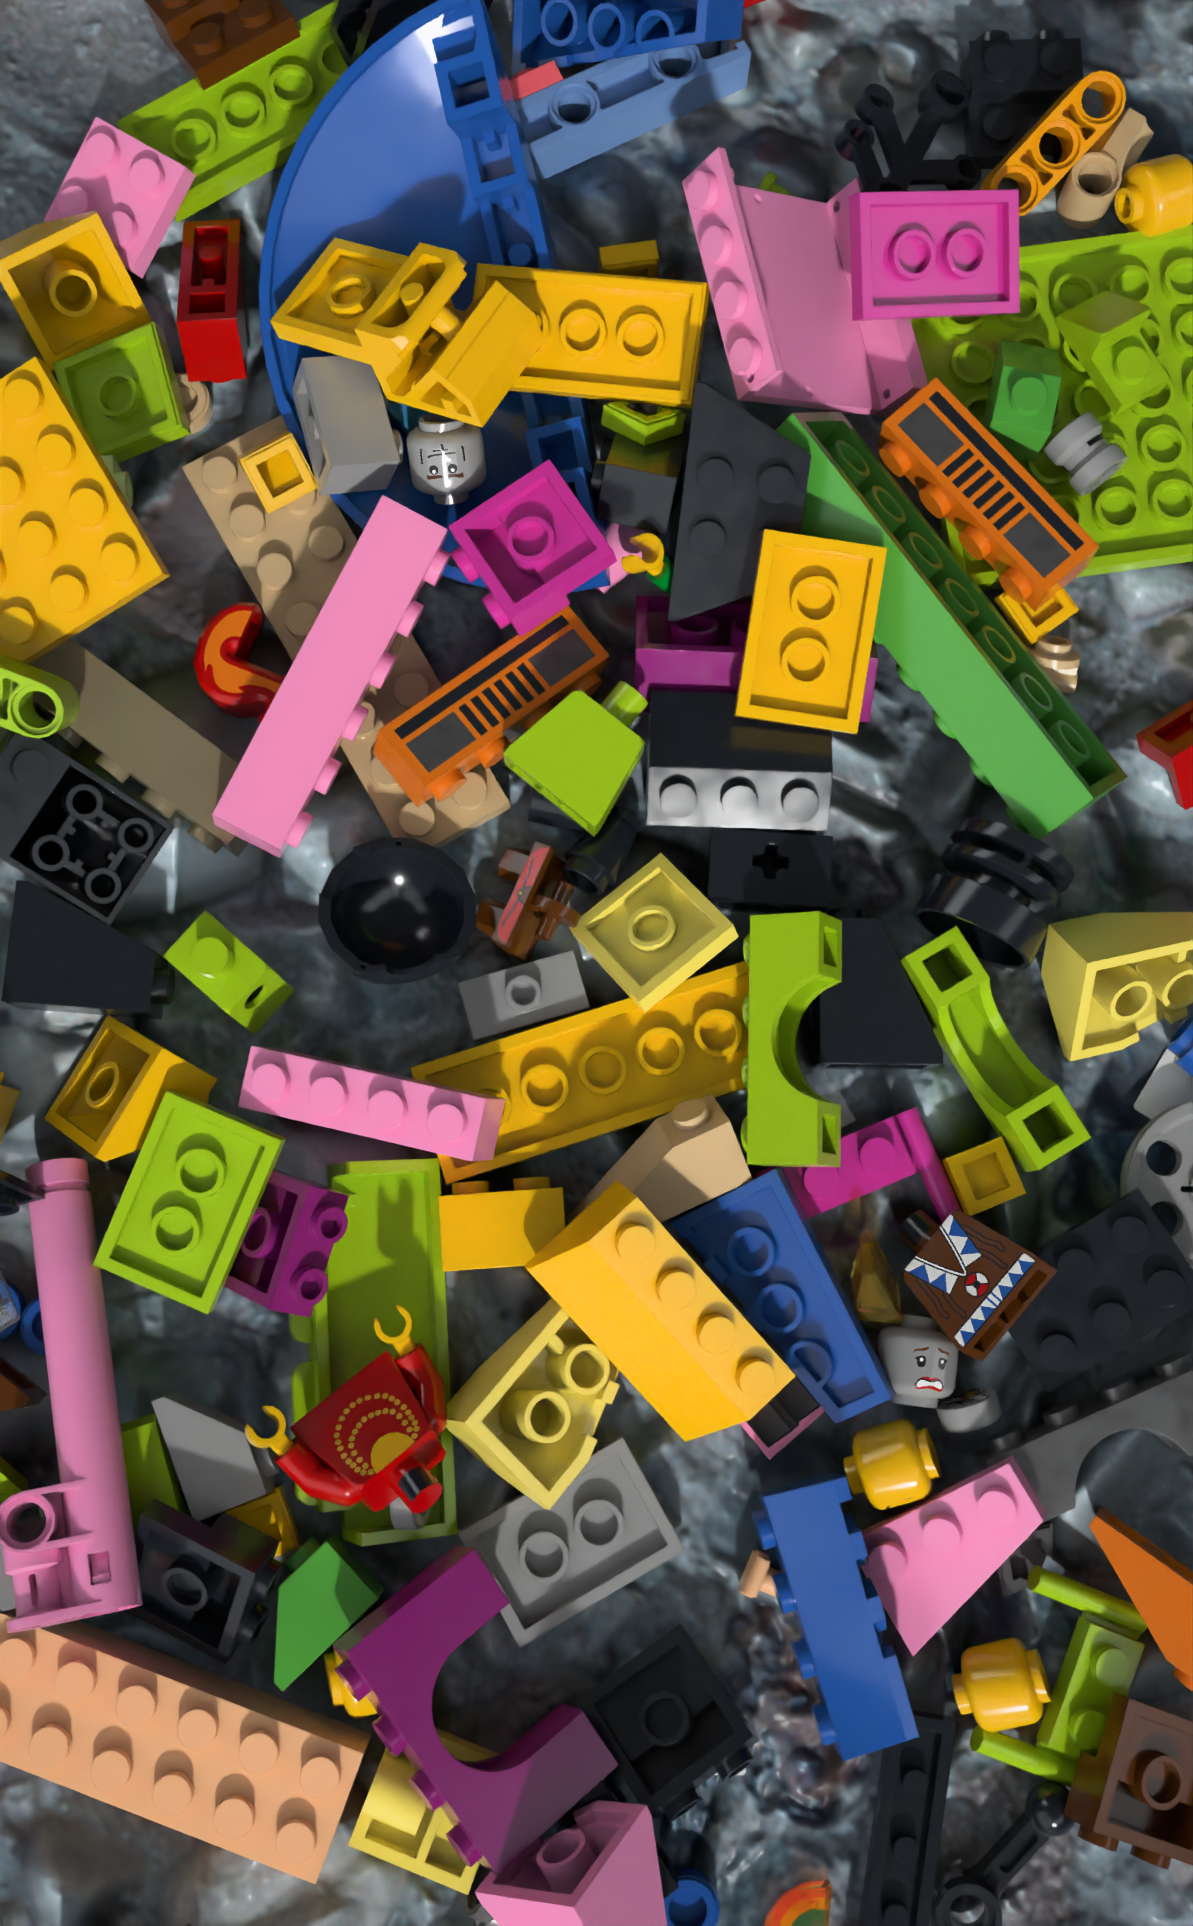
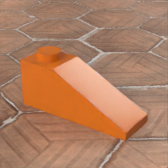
[1089,1506,1193,1691]

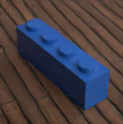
[511,0,744,76]
[752,1472,919,1761]

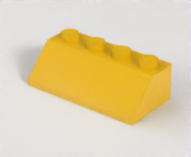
[524,1180,796,1442]

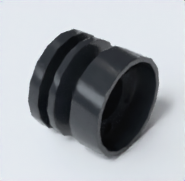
[913,817,1075,969]

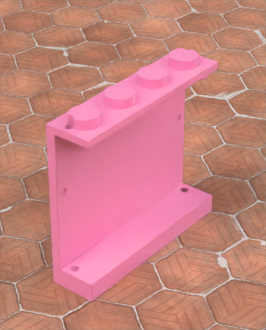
[682,147,928,417]

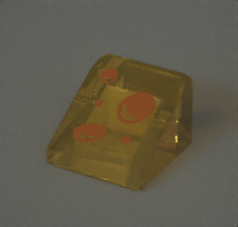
[851,1231,902,1324]

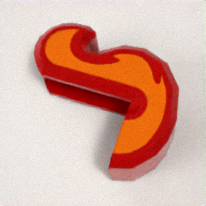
[193,601,285,724]

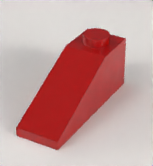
[176,219,248,383]

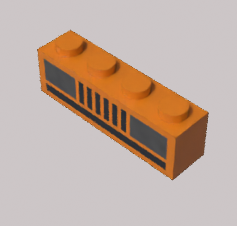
[877,377,1099,612]
[373,606,610,808]

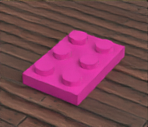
[849,189,1020,321]

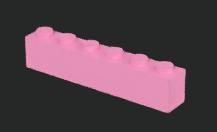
[212,495,451,858]

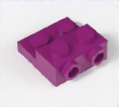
[224,1168,349,1317]

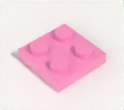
[44,117,196,279]

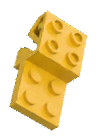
[270,237,544,428]

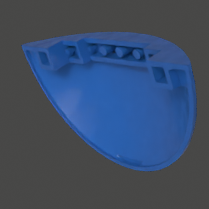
[259,0,610,593]

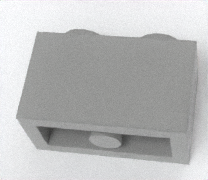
[292,356,403,496]

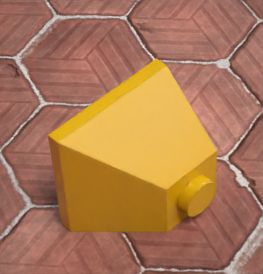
[0,210,152,371]
[44,1015,218,1162]

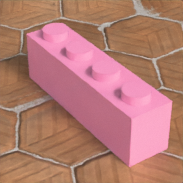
[238,1046,506,1162]

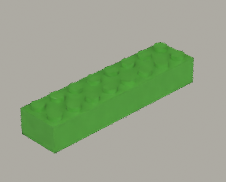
[775,412,1128,840]

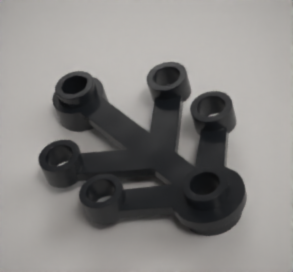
[834,70,982,192]

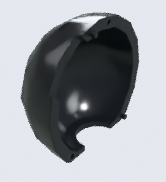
[318,837,476,985]

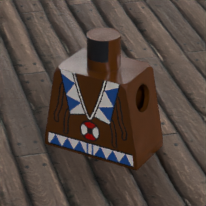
[898,1209,1058,1361]

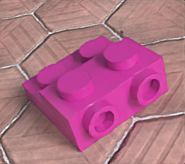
[448,459,617,637]

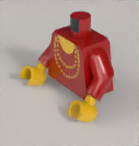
[245,1305,448,1514]

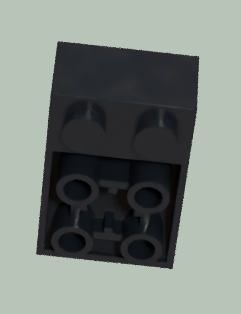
[0,730,175,926]

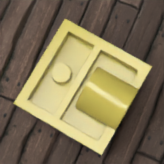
[348,1727,499,1895]

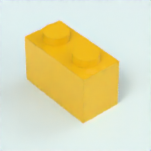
[438,1177,565,1272]

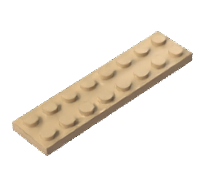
[182,415,511,848]

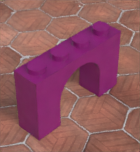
[332,1545,619,1876]

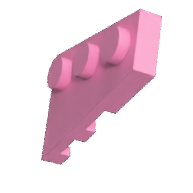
[860,1455,1047,1656]

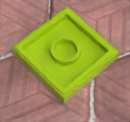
[53,321,191,463]

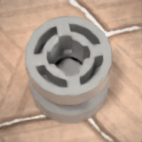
[1044,411,1128,497]

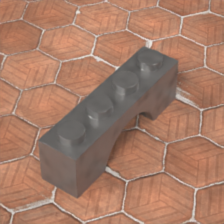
[973,1352,1193,1523]

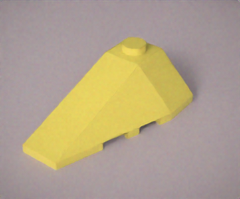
[1041,912,1193,1062]
[446,1298,620,1510]

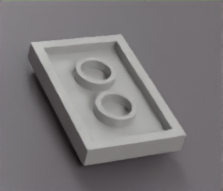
[458,1435,685,1648]

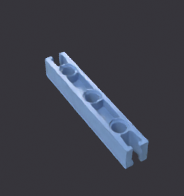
[515,40,751,183]

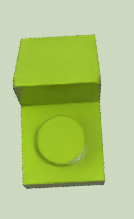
[1054,290,1170,415]

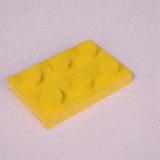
[734,529,887,734]

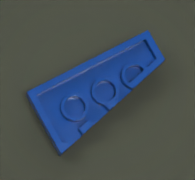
[670,1167,896,1424]

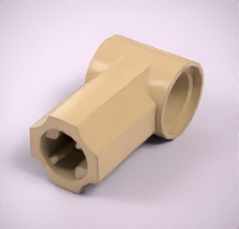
[1056,107,1154,229]

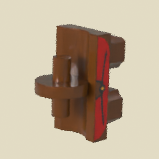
[476,841,581,963]

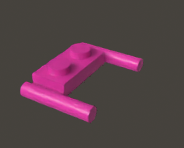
[751,1106,963,1224]

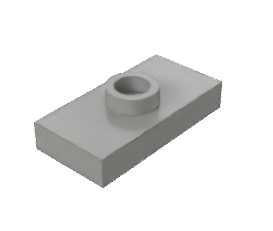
[458,950,590,1042]

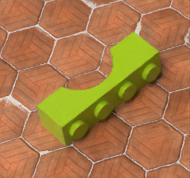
[741,911,842,1167]
[901,926,1091,1173]

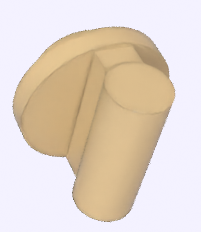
[1024,634,1081,694]

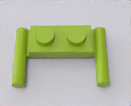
[970,1565,1147,1788]

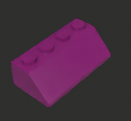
[633,595,878,722]

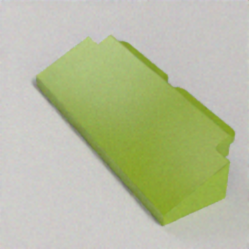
[289,1158,457,1547]

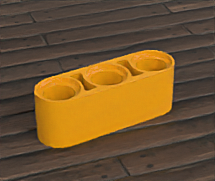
[980,70,1126,217]

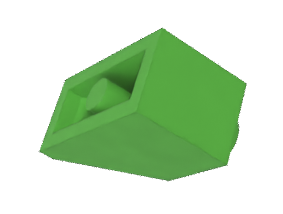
[982,339,1062,462]
[274,1532,384,1692]

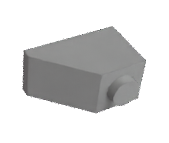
[151,1392,280,1521]

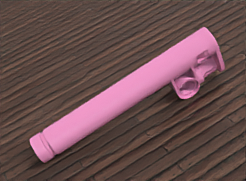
[0,1158,143,1633]

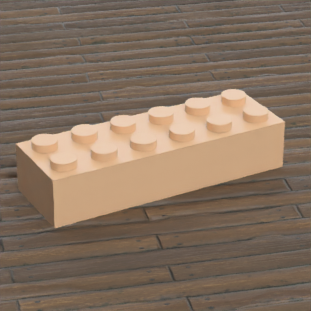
[0,1608,372,1885]

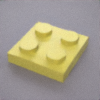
[569,853,739,1013]

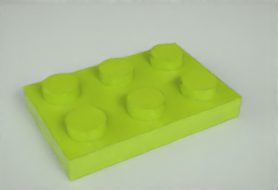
[93,1089,286,1315]

